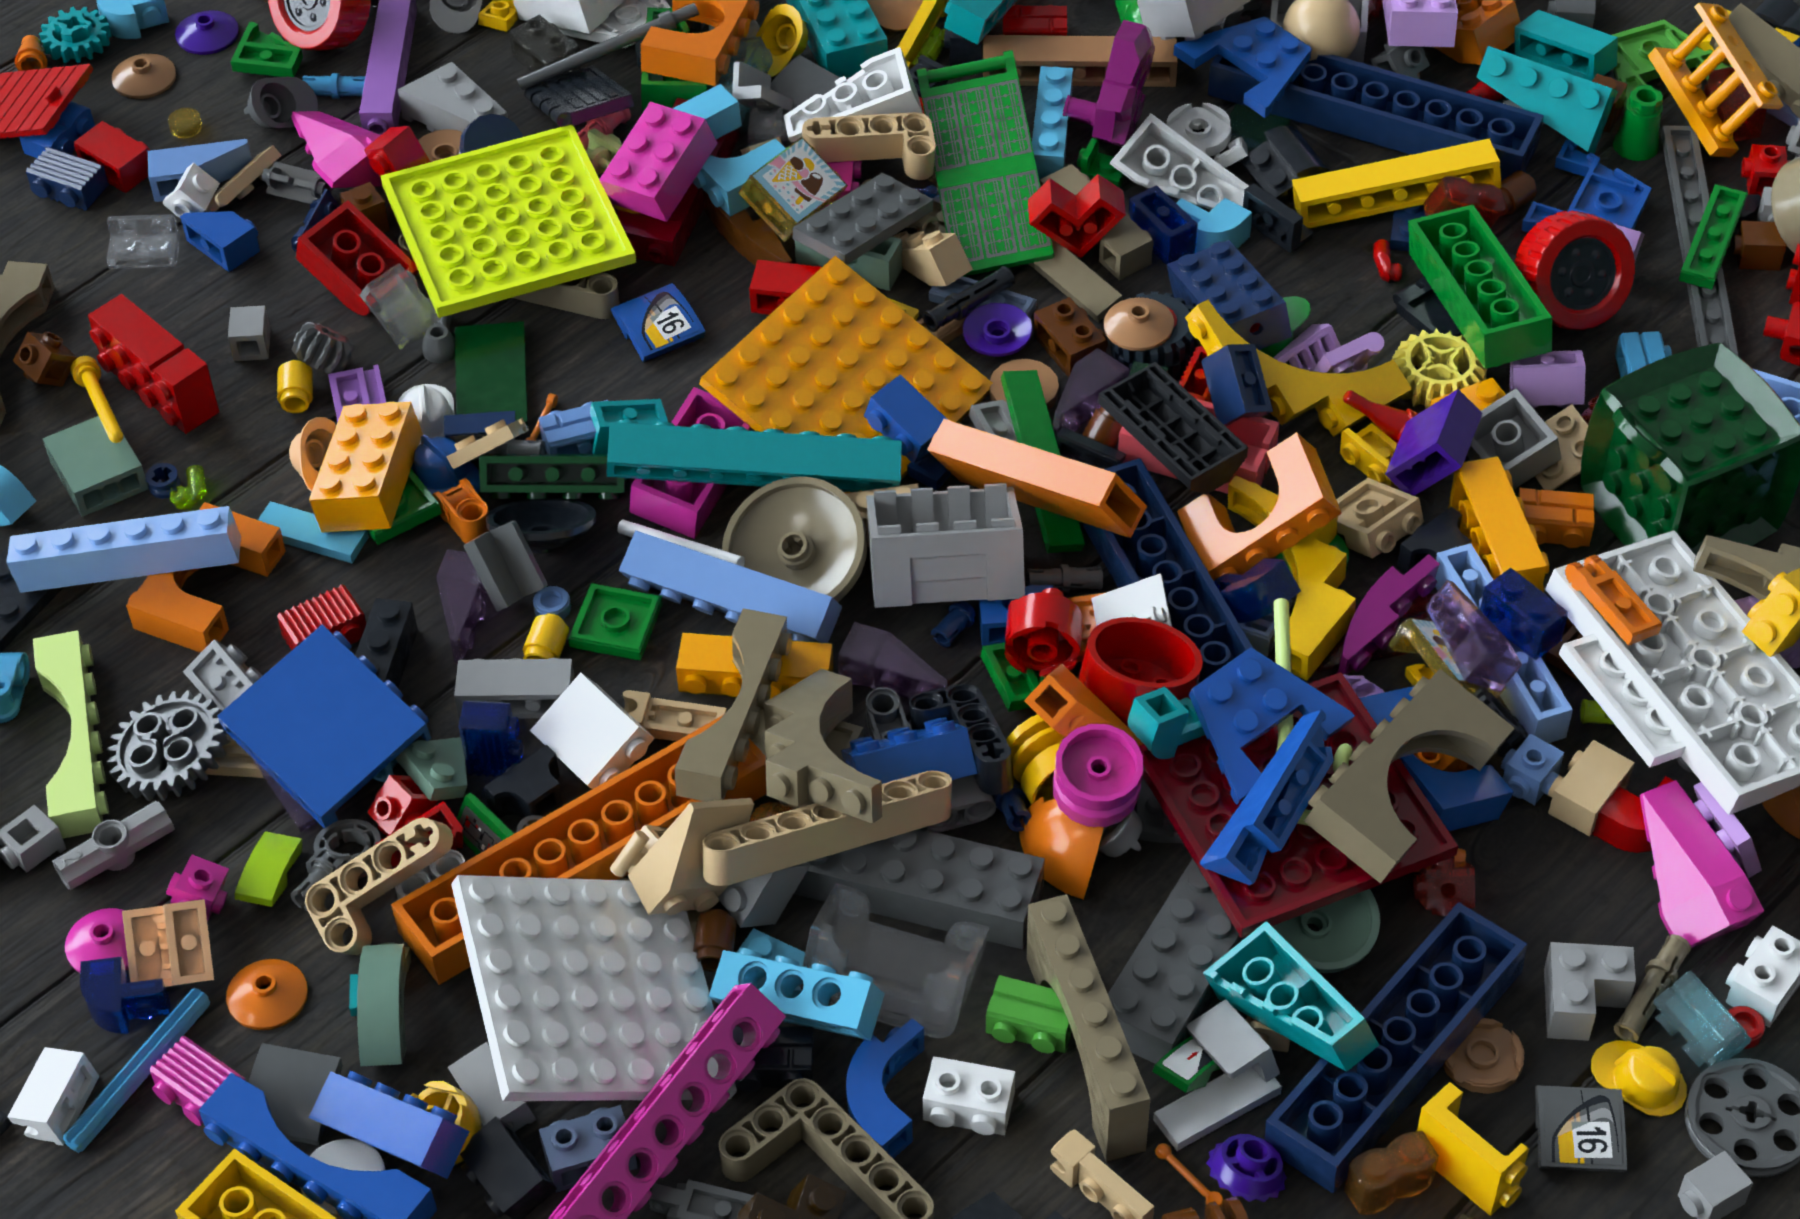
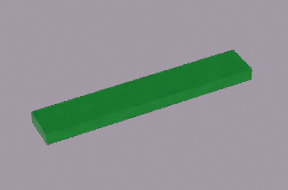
[1001,370,1085,553]

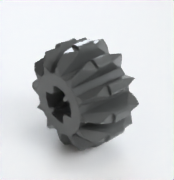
[291,322,354,373]

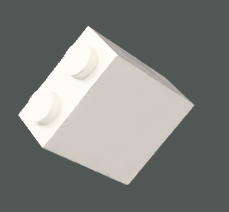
[530,673,655,789]

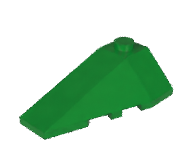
[641,7,707,114]

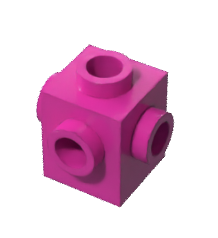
[166,855,229,922]

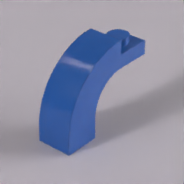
[846,1018,925,1159]

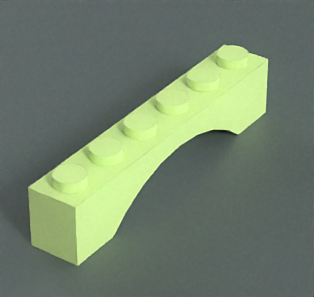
[33,630,109,838]

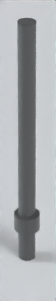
[517,3,699,91]

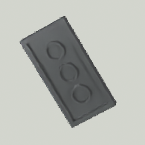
[792,173,934,265]

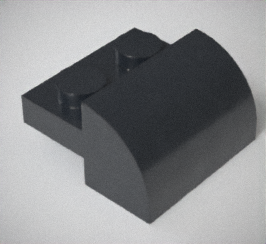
[1240,126,1331,203]

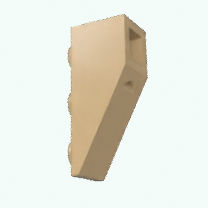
[893,230,973,286]

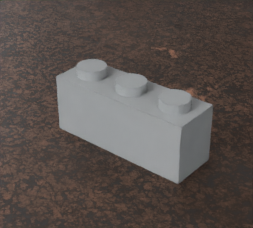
[454,658,575,719]

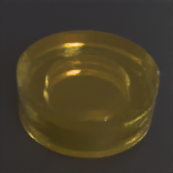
[168,108,202,138]

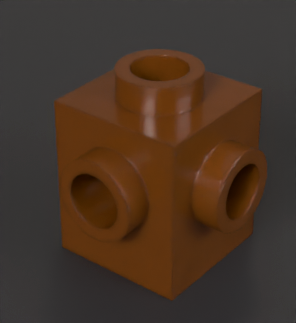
[13,331,78,387]

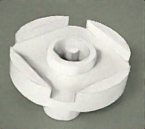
[1166,103,1231,157]

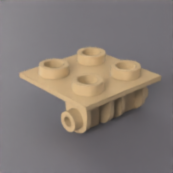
[1535,404,1588,491]

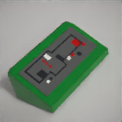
[457,793,514,855]

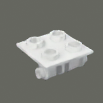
[1091,573,1172,627]

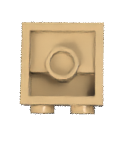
[1336,478,1424,558]

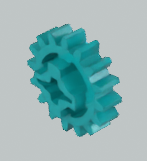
[39,7,112,63]

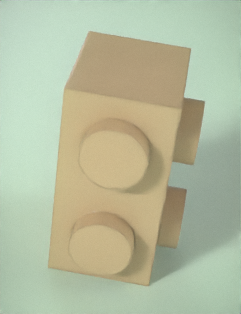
[1548,740,1635,836]

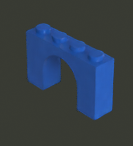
[1359,686,1514,831]

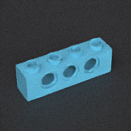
[709,948,885,1041]

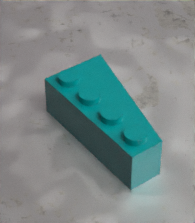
[1476,46,1618,154]
[1203,921,1379,1072]

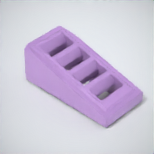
[1273,324,1341,371]

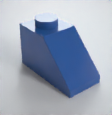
[180,211,260,272]

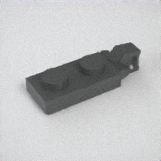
[649,1179,754,1219]

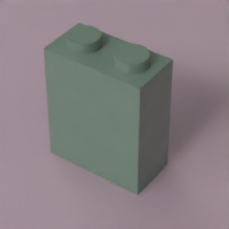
[43,416,148,517]

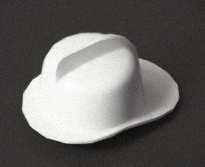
[398,384,455,445]

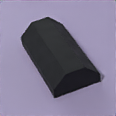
[1098,362,1248,495]

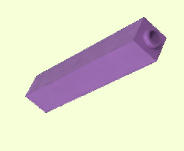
[359,0,417,135]

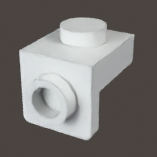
[163,163,220,218]

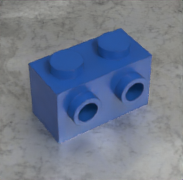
[864,374,948,464]

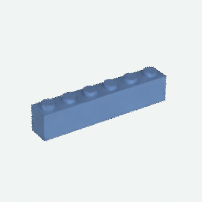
[619,530,842,643]

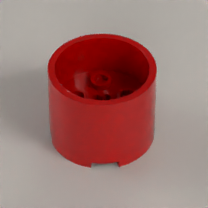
[1079,617,1203,727]

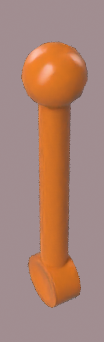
[525,393,558,441]
[1155,1143,1223,1207]

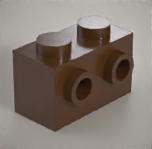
[1034,297,1108,379]

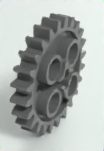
[106,690,231,801]

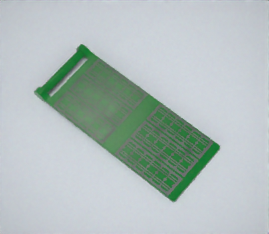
[916,50,1054,276]

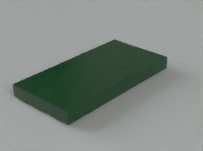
[455,321,529,429]

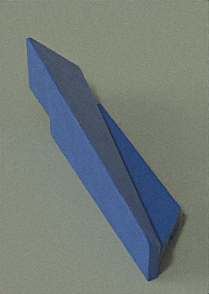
[1200,710,1334,885]

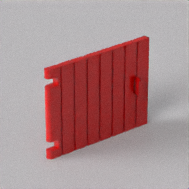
[0,64,94,139]

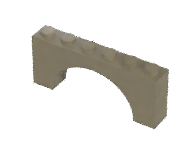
[1304,669,1514,884]
[1027,894,1150,1162]

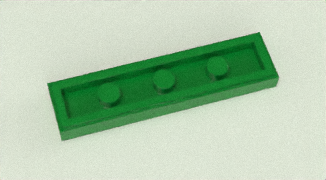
[1679,184,1748,290]

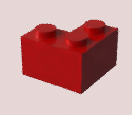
[1028,174,1126,258]

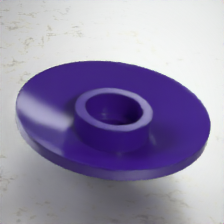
[175,10,239,55]
[963,303,1032,357]

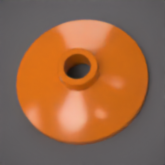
[226,959,308,1030]

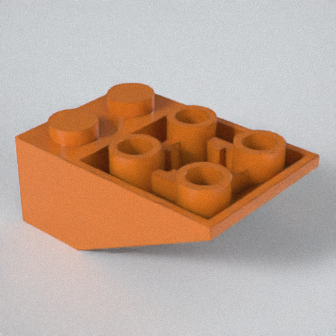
[1434,0,1520,65]

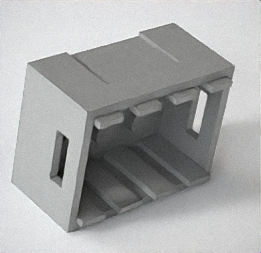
[866,483,1025,608]

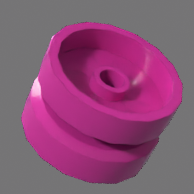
[1053,724,1143,827]

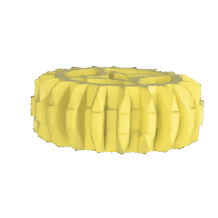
[1392,328,1487,409]

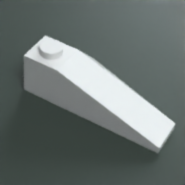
[783,47,923,142]
[1110,113,1249,210]

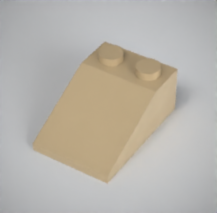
[628,798,754,915]

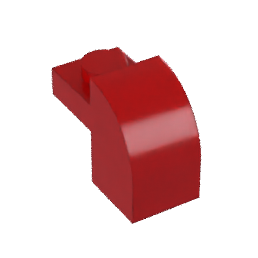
[1593,776,1680,853]

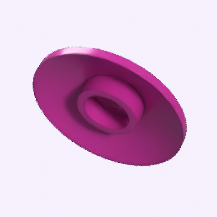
[65,908,129,978]

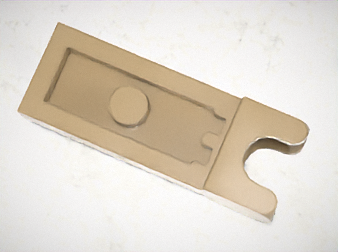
[623,690,727,741]
[1050,1130,1154,1219]

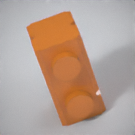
[1518,488,1594,548]

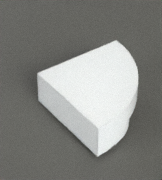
[1214,137,1248,168]

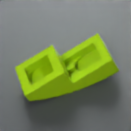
[234,831,302,907]

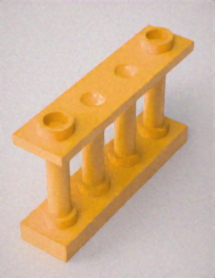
[1648,2,1784,158]

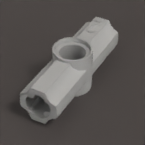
[52,801,175,890]

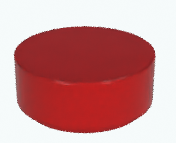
[1721,1006,1765,1049]

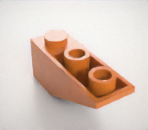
[1024,664,1143,746]

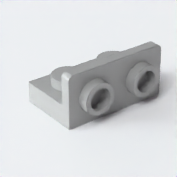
[183,639,263,711]

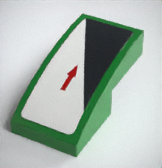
[1152,1036,1221,1093]

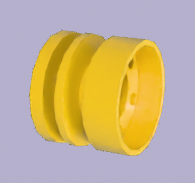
[1006,714,1065,804]

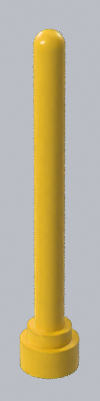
[70,356,124,443]

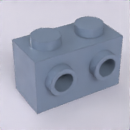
[539,1105,638,1193]

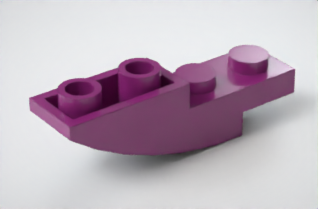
[1337,554,1440,675]

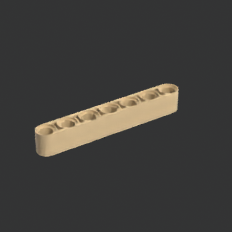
[703,771,952,886]

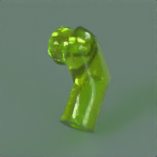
[170,465,207,510]

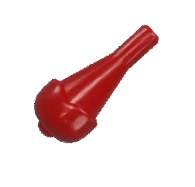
[1343,390,1418,444]

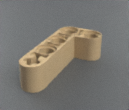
[802,112,936,180]
[305,818,453,955]

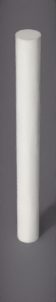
[618,520,745,567]

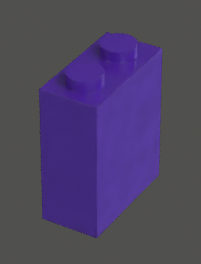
[1385,389,1483,496]

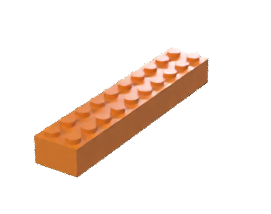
[391,715,767,985]

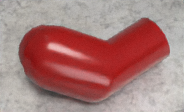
[1373,239,1402,283]

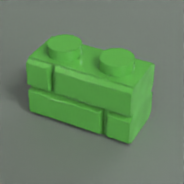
[986,975,1072,1053]

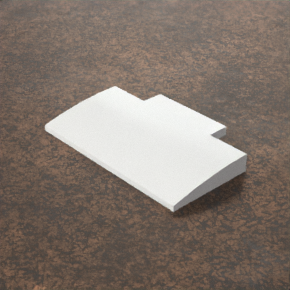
[1545,530,1800,815]

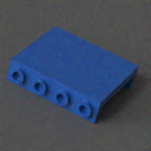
[217,624,431,828]

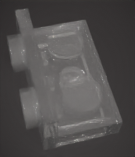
[106,214,181,269]

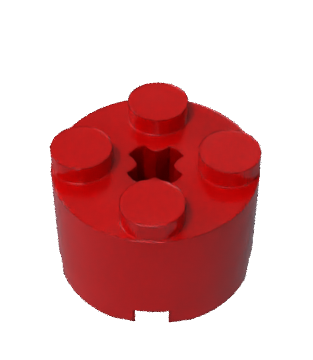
[1005,588,1083,677]

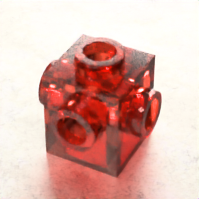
[1413,857,1476,916]

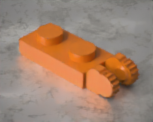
[1565,555,1662,646]

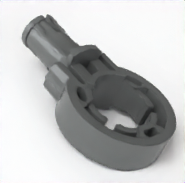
[291,819,381,911]

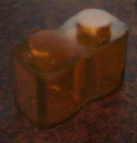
[1344,1131,1439,1215]

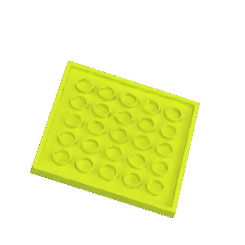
[380,124,636,318]

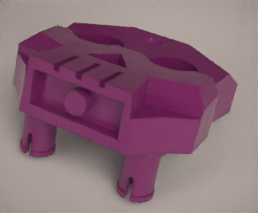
[1063,20,1155,147]

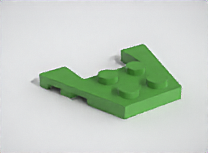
[1612,20,1735,107]

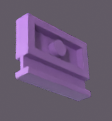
[328,364,386,421]

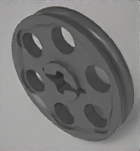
[1684,1058,1800,1178]

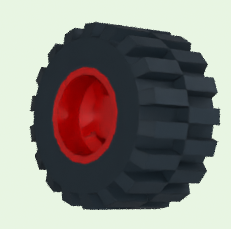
[1111,292,1198,379]

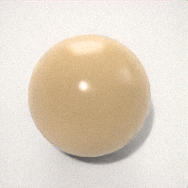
[1282,0,1360,61]

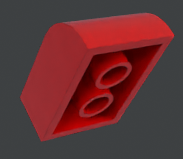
[296,200,419,315]

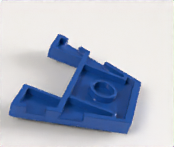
[1173,16,1312,118]
[1521,139,1652,232]
[1189,647,1355,805]

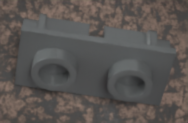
[262,161,332,204]

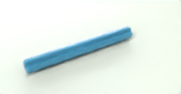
[63,988,210,1153]

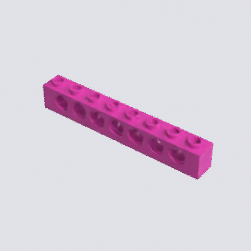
[548,983,786,1219]

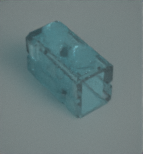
[1653,971,1752,1067]

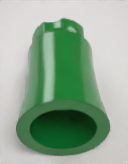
[1613,85,1663,161]

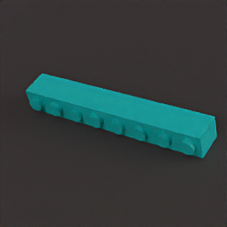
[606,419,902,492]

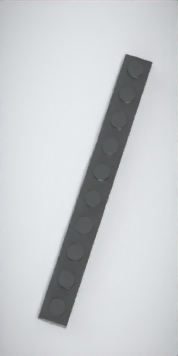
[1661,126,1739,356]

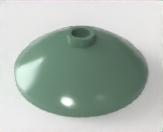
[1272,889,1380,973]

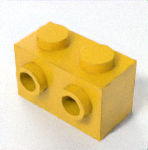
[1741,568,1800,657]

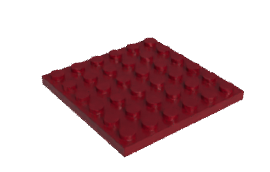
[1139,672,1458,938]

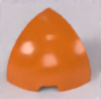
[1019,797,1104,900]

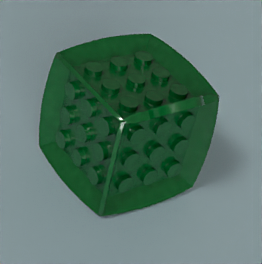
[1581,343,1800,555]

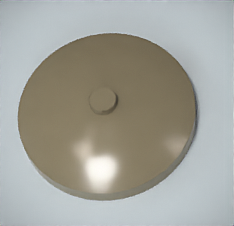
[722,477,868,602]

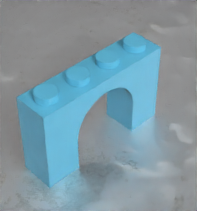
[673,84,787,216]

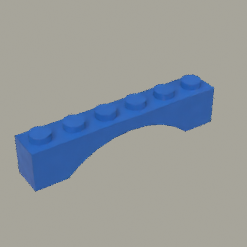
[198,1073,437,1219]

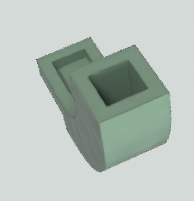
[357,942,411,1066]

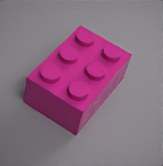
[599,102,717,222]

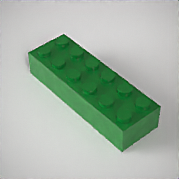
[1408,204,1552,369]

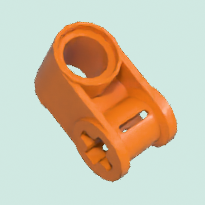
[432,478,489,544]

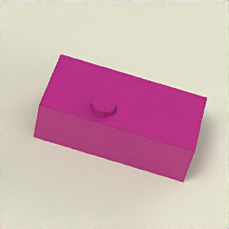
[629,387,755,539]

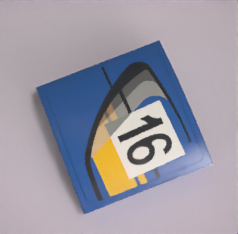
[611,283,706,362]

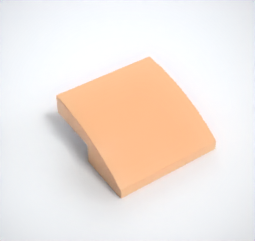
[122,899,214,992]

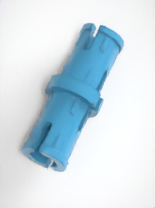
[303,73,366,99]

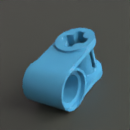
[0,652,30,723]

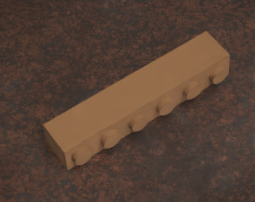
[983,35,1177,87]

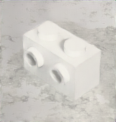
[1725,925,1800,1028]
[923,1056,1015,1135]

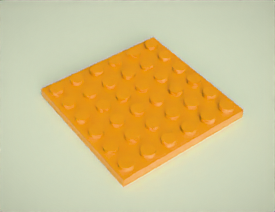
[699,256,993,494]

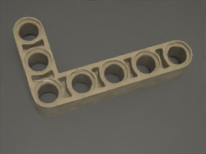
[719,1078,934,1219]

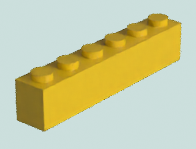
[1292,139,1501,228]

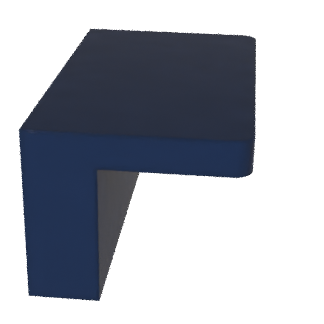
[1202,344,1273,426]

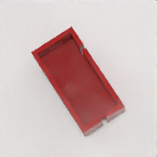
[88,293,219,434]

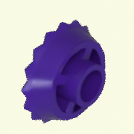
[1206,1134,1287,1202]

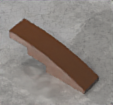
[703,190,792,266]

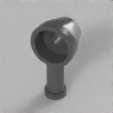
[422,314,455,363]

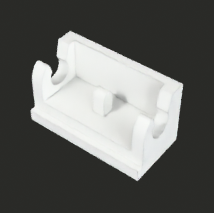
[8,1047,99,1146]

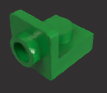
[1077,138,1126,188]

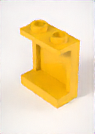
[1412,1082,1529,1216]

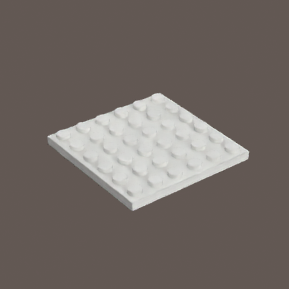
[451,875,737,1101]

